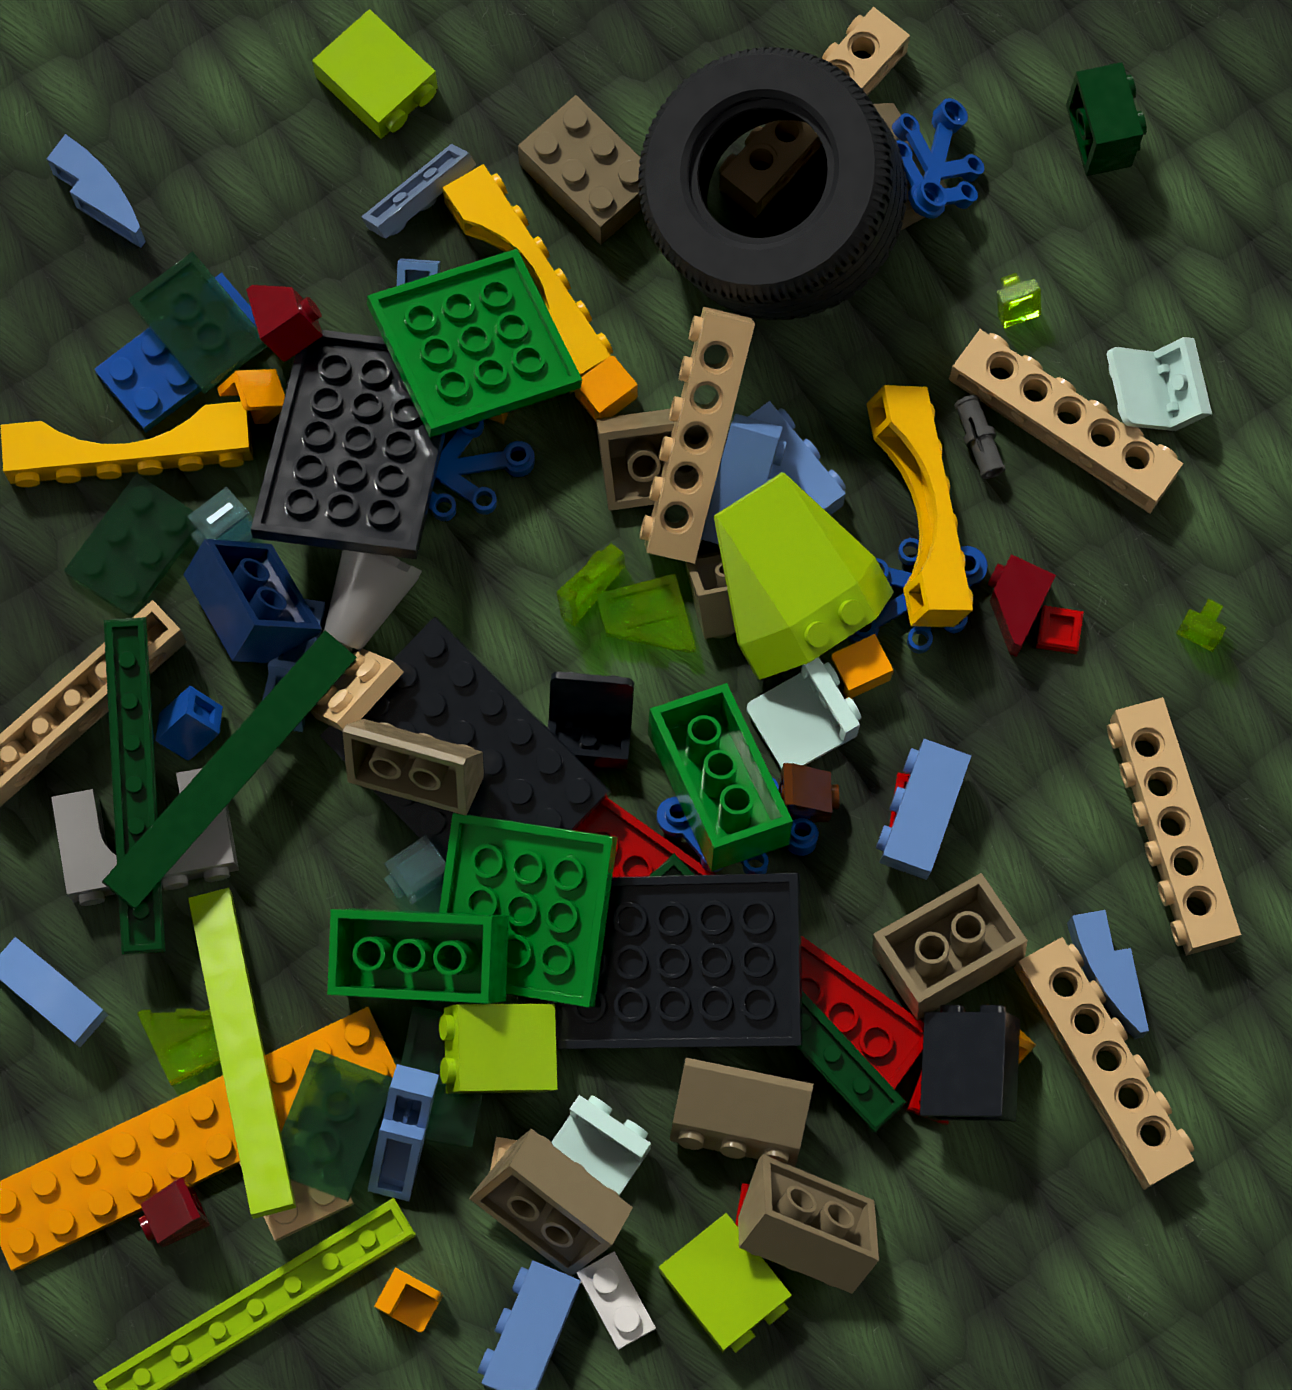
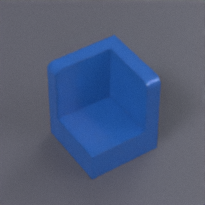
[155,686,223,760]

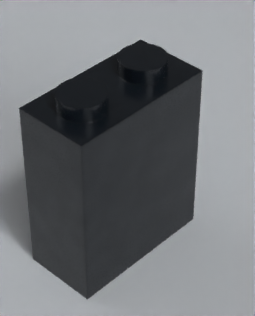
[920,1005,1020,1122]

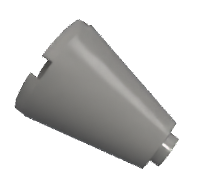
[324,550,422,652]

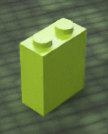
[312,9,438,139]
[439,1004,558,1094]
[658,1213,792,1353]

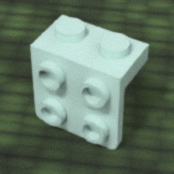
[1107,337,1212,431]
[746,657,862,770]
[551,1095,651,1196]

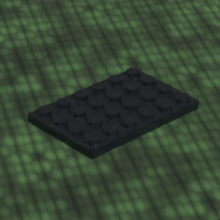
[251,330,446,559]
[320,617,612,864]
[547,873,803,1049]

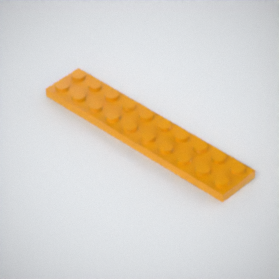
[0,1007,396,1272]

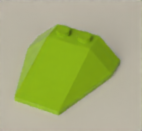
[714,472,894,680]

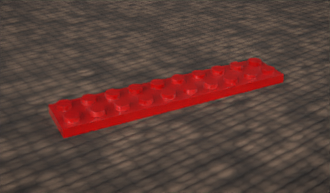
[574,797,924,1089]

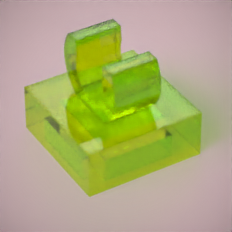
[997,273,1041,328]
[1176,598,1227,652]

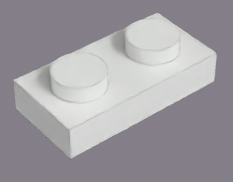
[577,1251,656,1350]

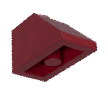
[246,285,323,362]
[988,554,1056,657]
[138,1177,210,1247]

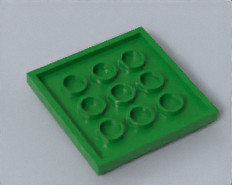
[367,249,582,437]
[439,813,618,1007]

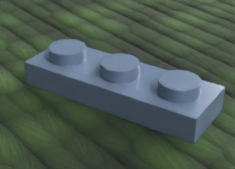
[361,144,476,239]

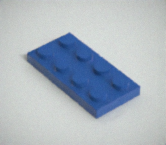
[94,272,264,433]

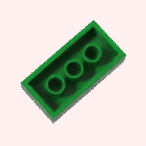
[648,683,793,872]
[327,908,509,1004]

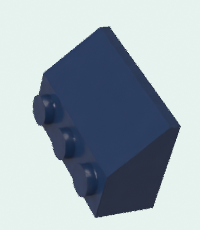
[183,539,322,663]

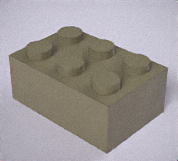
[518,95,641,245]
[872,873,1028,1020]

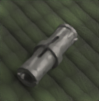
[954,395,1006,479]

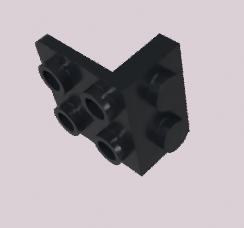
[548,672,635,770]

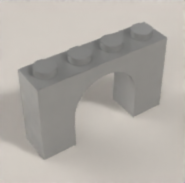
[51,768,239,906]

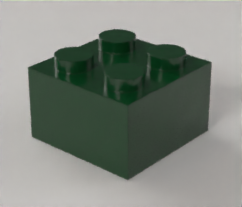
[1066,62,1147,176]

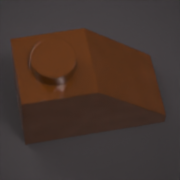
[778,763,839,822]

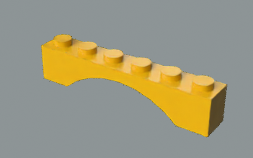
[443,164,614,394]
[866,385,973,627]
[0,401,253,487]

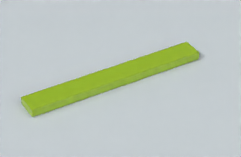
[188,888,296,1219]
[93,1198,416,1390]

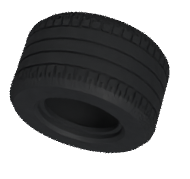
[638,47,907,320]

